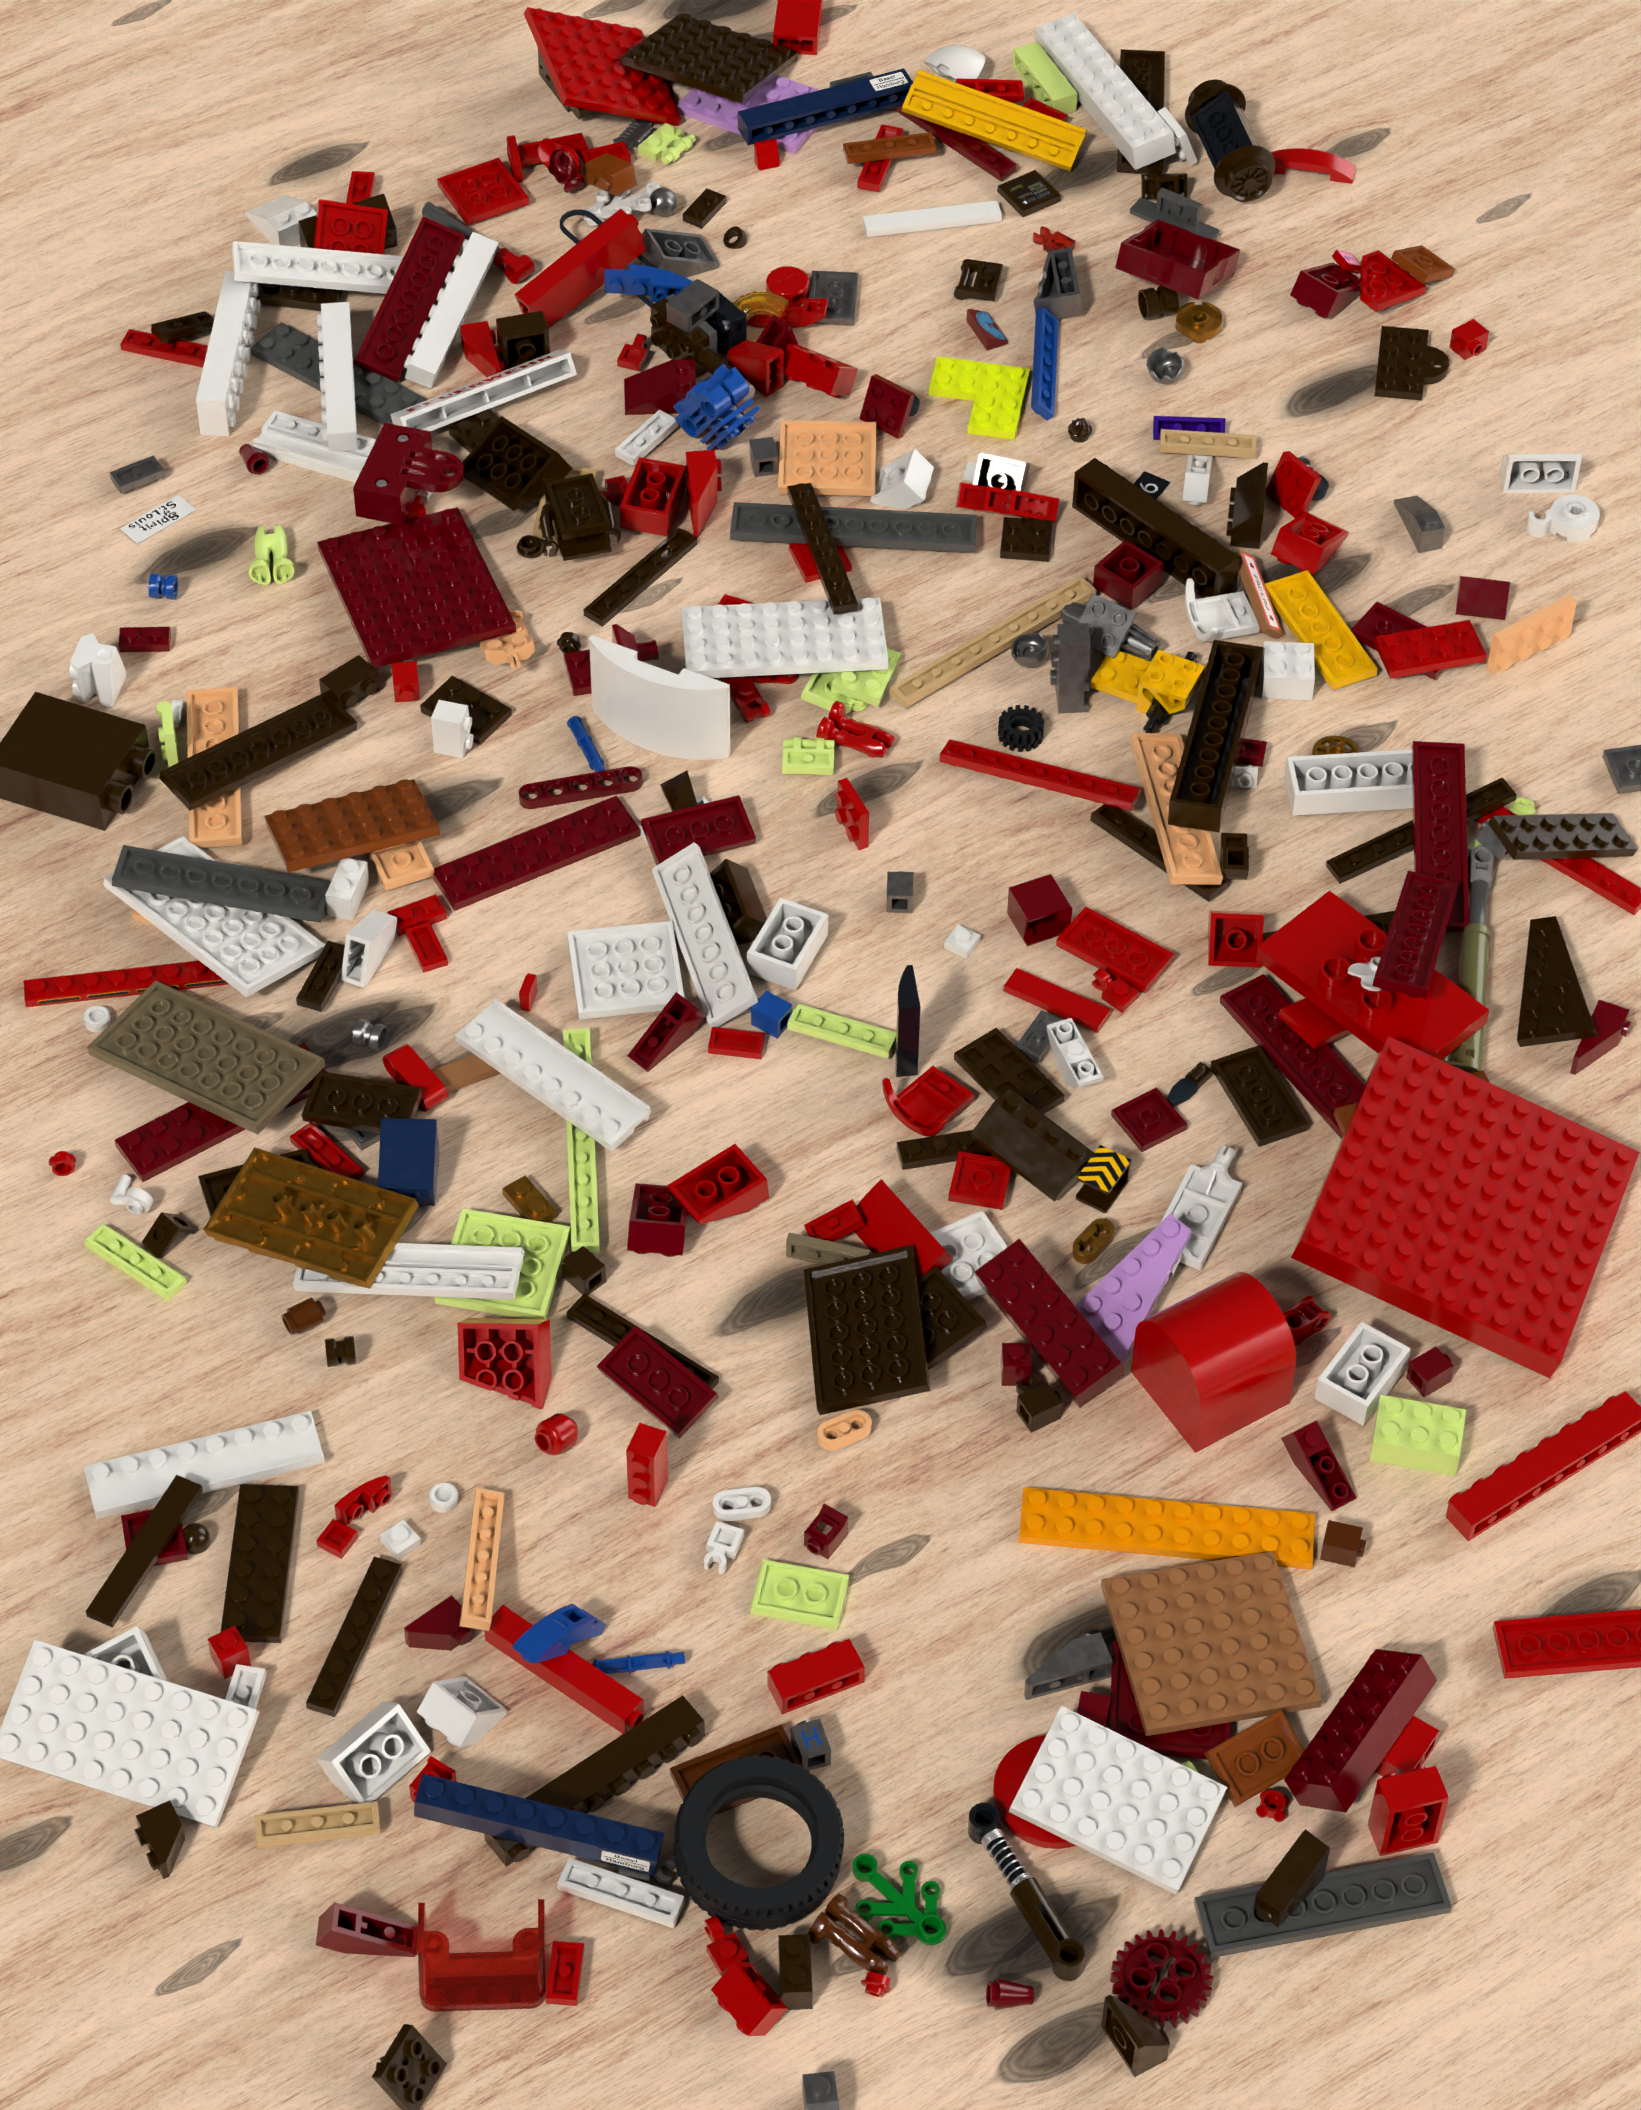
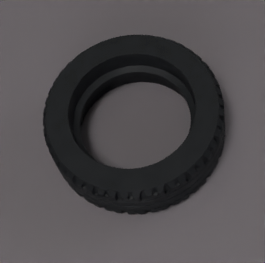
[673,1755,844,1931]

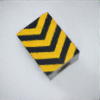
[1076,1145,1132,1213]

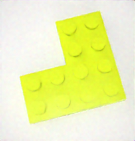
[929,356,1030,440]

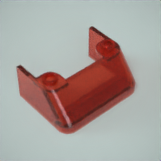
[417,1899,546,2012]

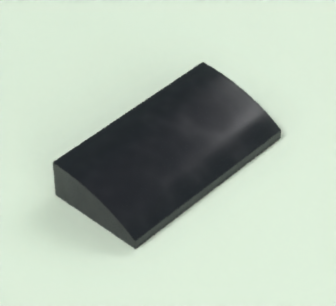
[895,965,921,1077]

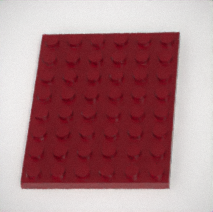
[317,507,516,668]

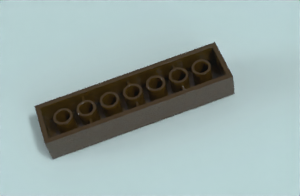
[1072,458,1240,598]

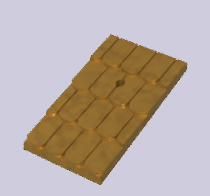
[203,1147,419,1289]

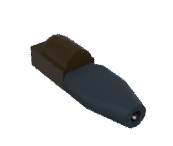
[1167,1062,1213,1107]

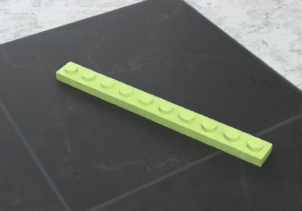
[563,1028,600,1253]

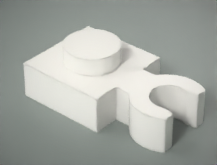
[704,1521,744,1574]

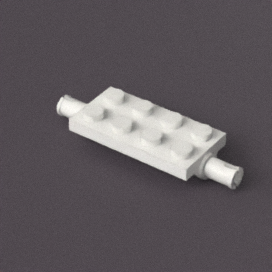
[1161,1146,1242,1279]

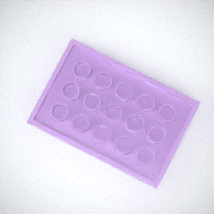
[677,76,818,154]

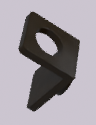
[142,1212,196,1258]

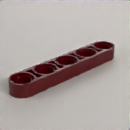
[519,766,643,809]

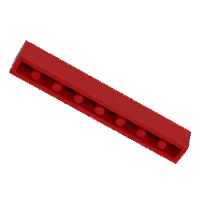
[1446,1391,1641,1541]

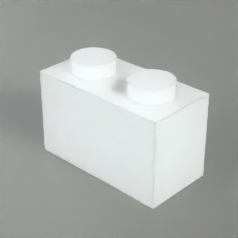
[431,700,474,758]
[325,858,369,921]

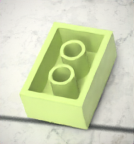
[1369,1395,1466,1476]

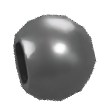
[650,187,677,217]

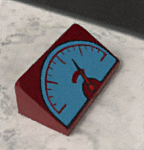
[967,309,1008,350]

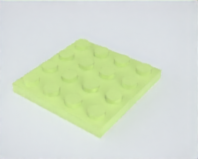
[434,1208,571,1319]

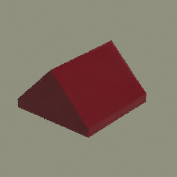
[1455,576,1510,620]

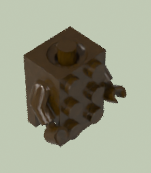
[539,473,621,561]

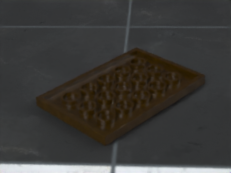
[804,1245,931,1415]

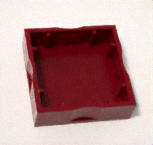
[1115,219,1240,300]

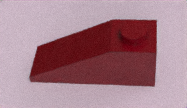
[627,992,707,1072]
[1570,1000,1631,1075]
[316,1902,420,1957]

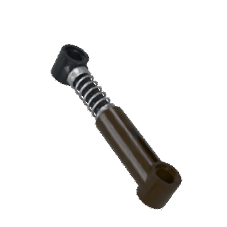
[968,1803,1085,1981]

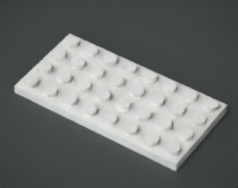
[681,597,888,678]
[103,836,325,998]
[0,1640,260,1828]

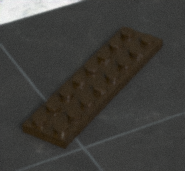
[1117,49,1165,174]
[159,691,357,811]

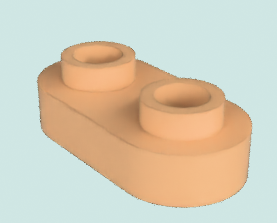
[817,1410,872,1451]

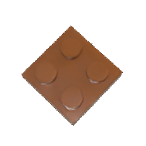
[1391,245,1455,283]

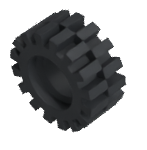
[998,705,1044,752]

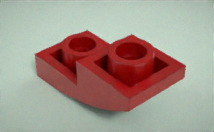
[334,1475,392,1526]

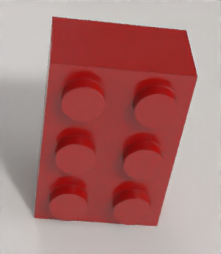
[620,457,686,537]
[1368,1766,1449,1856]

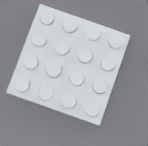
[567,921,685,1020]

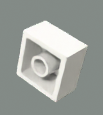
[1261,641,1315,701]

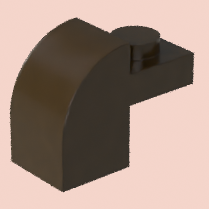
[1220,832,1249,880]

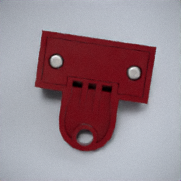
[353,423,464,525]

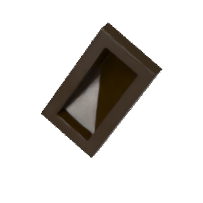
[660,771,698,811]

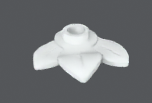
[1347,957,1382,991]

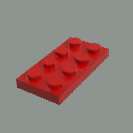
[1374,620,1486,679]
[1056,906,1174,993]

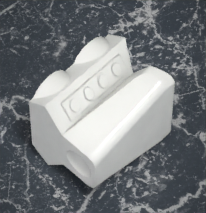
[69,633,127,707]

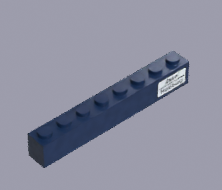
[738,68,913,145]
[414,1774,664,1875]

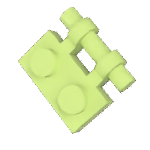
[638,123,696,165]
[782,736,834,775]

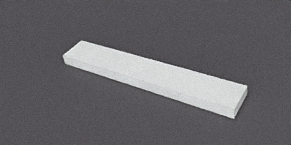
[863,201,1002,237]

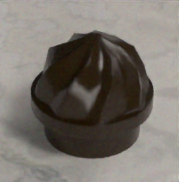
[1068,418,1092,443]

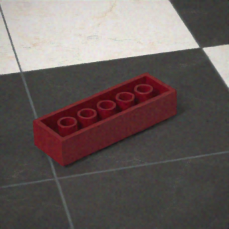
[974,1238,1125,1408]
[1284,1649,1437,1813]

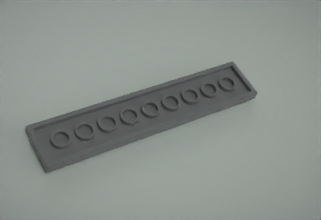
[730,502,977,553]

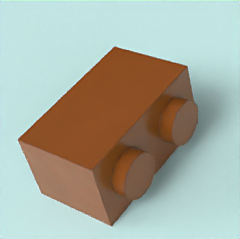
[585,153,637,196]

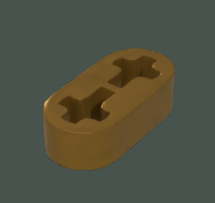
[1072,1218,1115,1264]

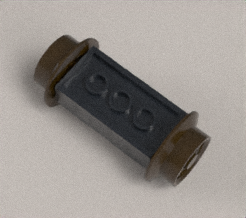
[1185,79,1275,202]

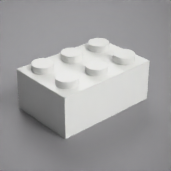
[747,898,828,990]
[1314,1321,1411,1426]

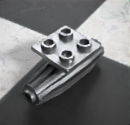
[1060,594,1161,661]

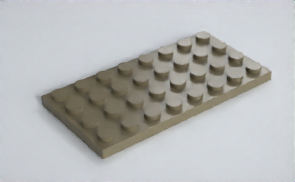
[87,981,325,1135]

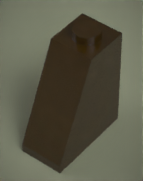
[1253,1829,1330,1927]

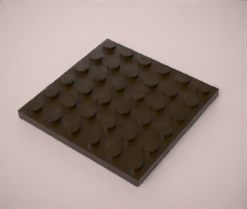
[621,13,798,104]

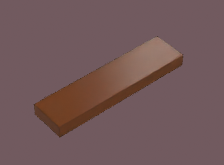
[843,132,936,164]

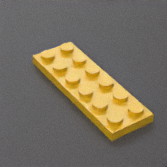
[1265,570,1378,690]

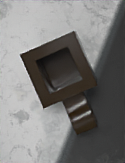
[1016,1374,1063,1433]

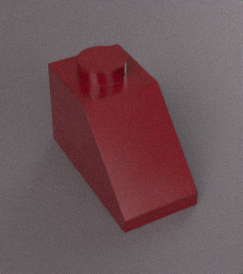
[404,1595,475,1651]

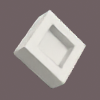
[944,925,981,959]
[380,1520,421,1561]

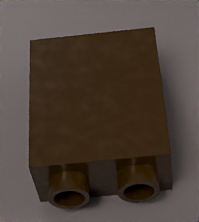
[0,692,157,831]

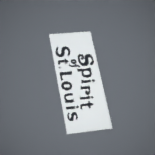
[120,494,196,544]

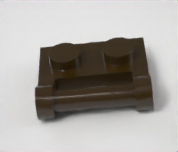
[954,259,1003,302]

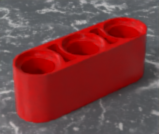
[382,1044,449,1112]

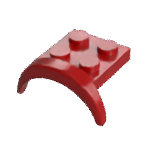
[882,1066,974,1137]

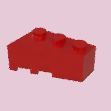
[784,344,858,398]

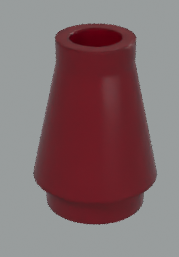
[239,444,269,475]
[986,1978,1034,2010]

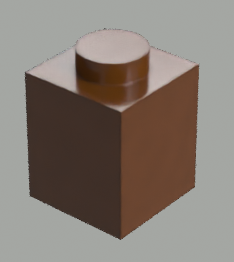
[1320,1520,1366,1568]

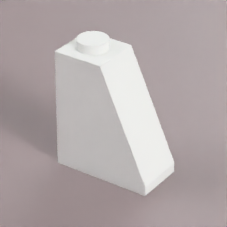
[340,910,397,988]

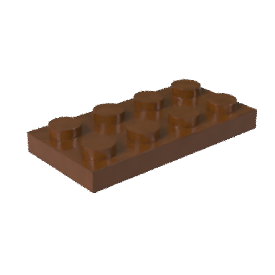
[670,1725,803,1815]

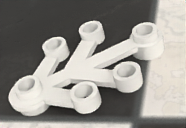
[583,182,662,226]

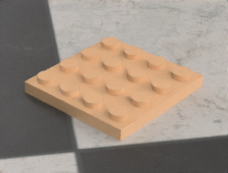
[778,420,876,496]

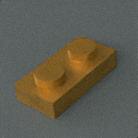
[502,1175,557,1223]

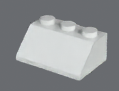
[1500,454,1582,493]
[316,1701,431,1804]

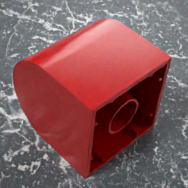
[1131,1272,1296,1453]

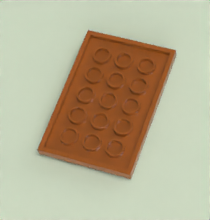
[264,779,440,872]

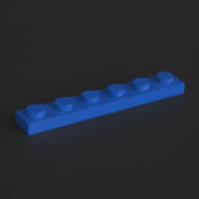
[1031,306,1059,420]

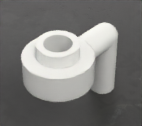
[110,1175,153,1214]

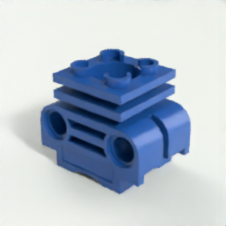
[673,364,760,450]

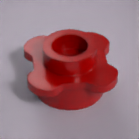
[1256,1790,1290,1822]

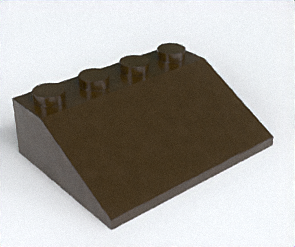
[462,416,573,511]

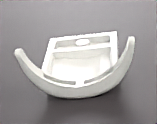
[1185,578,1260,642]

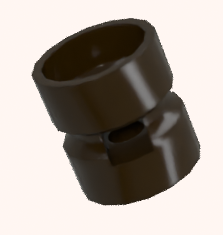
[1138,286,1179,320]

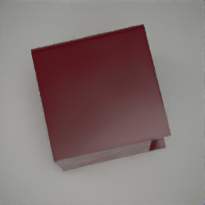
[1007,874,1072,946]

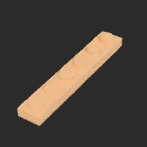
[459,1488,505,1631]

